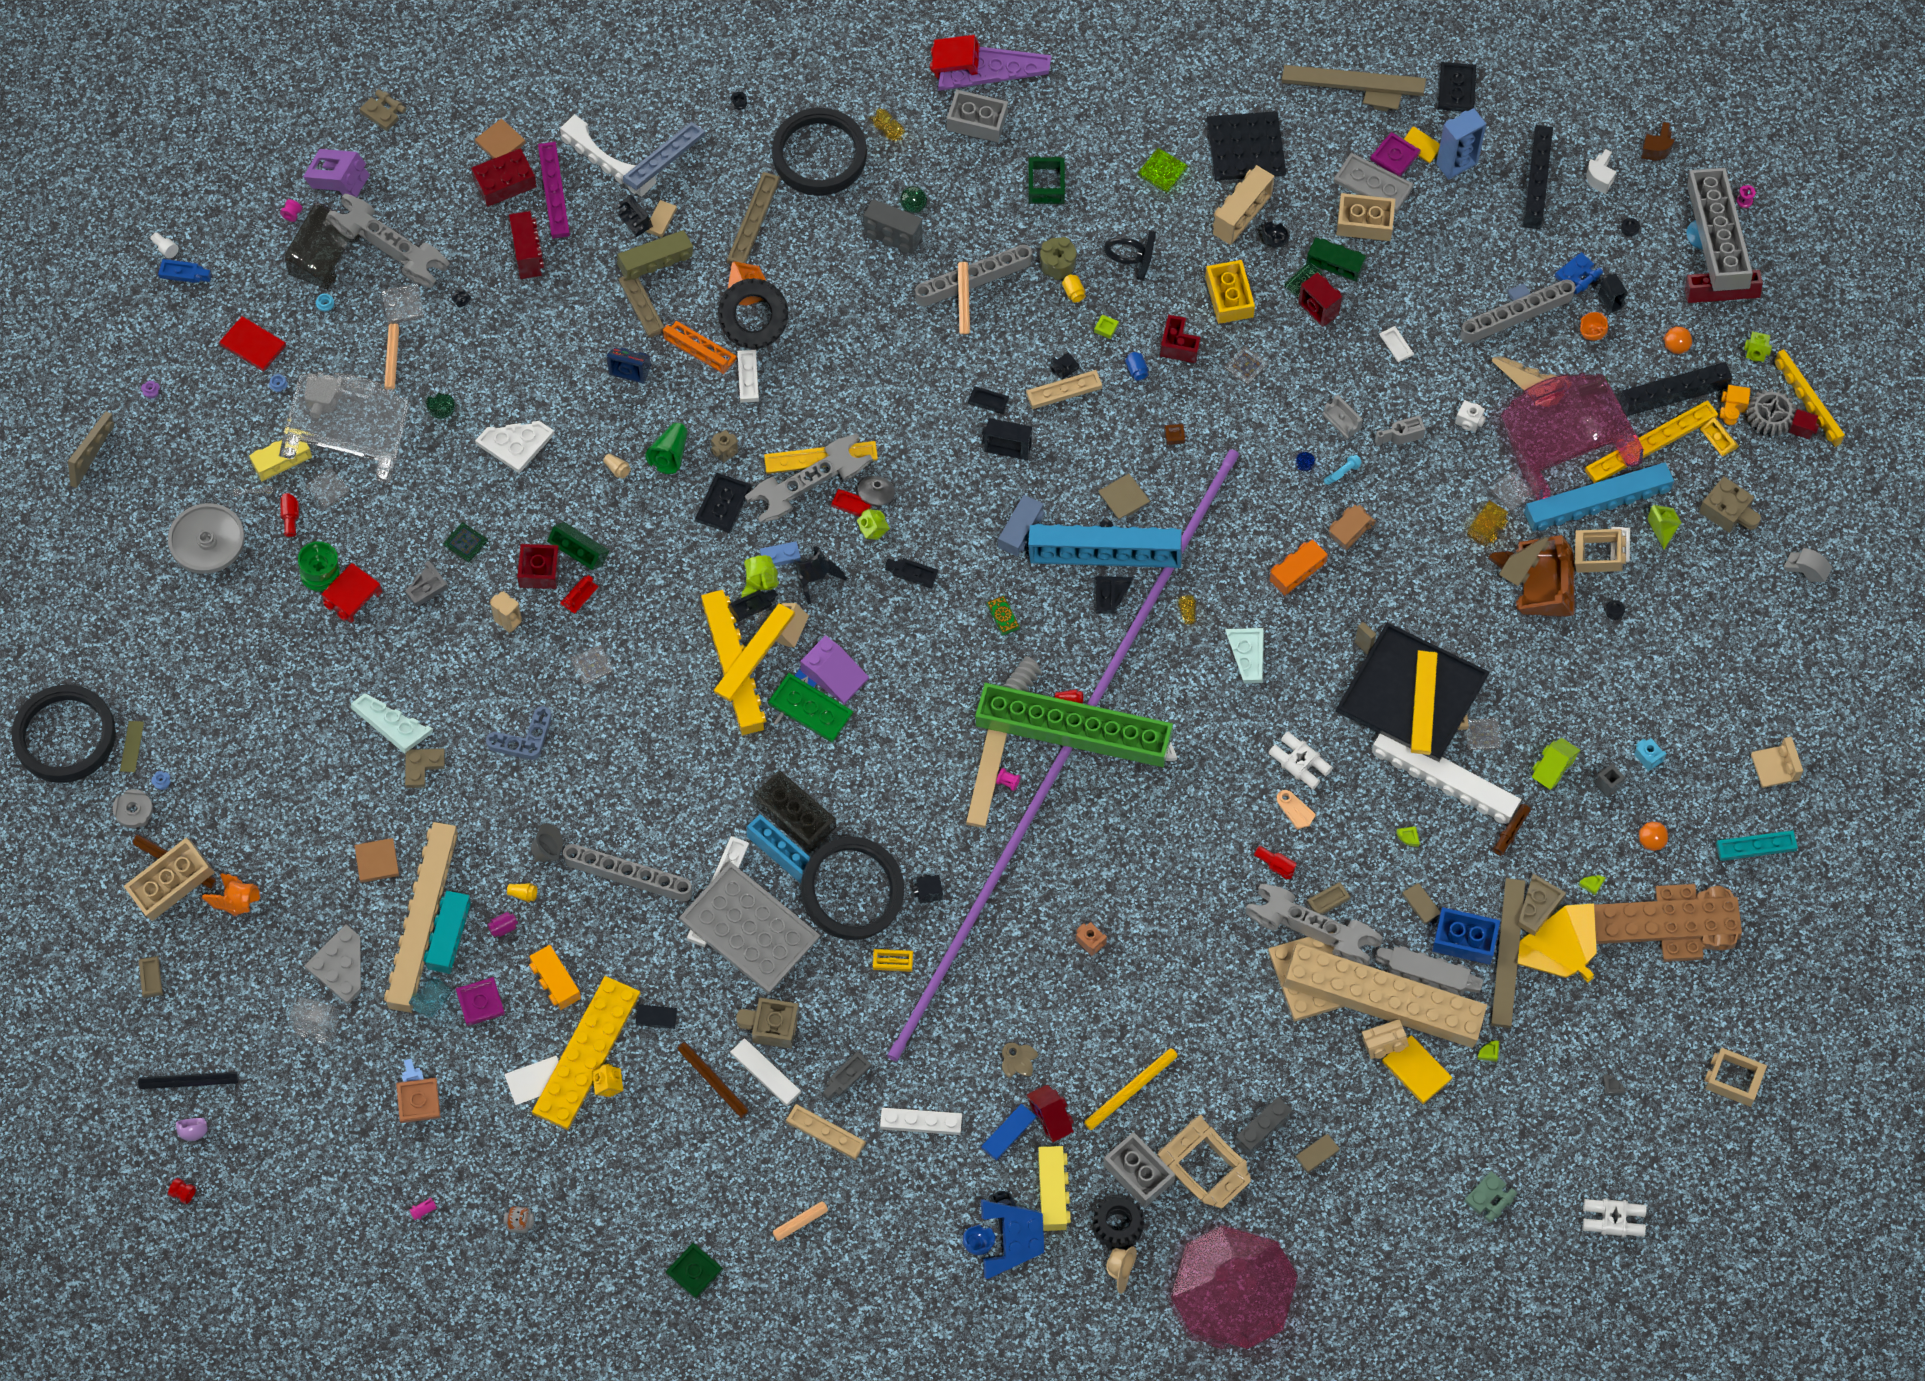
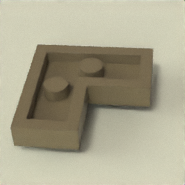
[405,748,445,788]

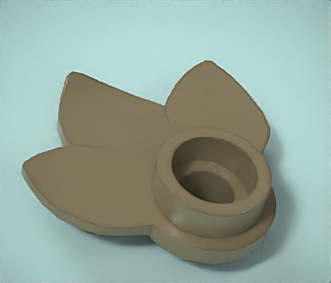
[1002,1042,1038,1078]

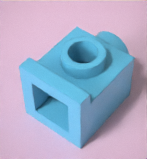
[1634,738,1667,771]

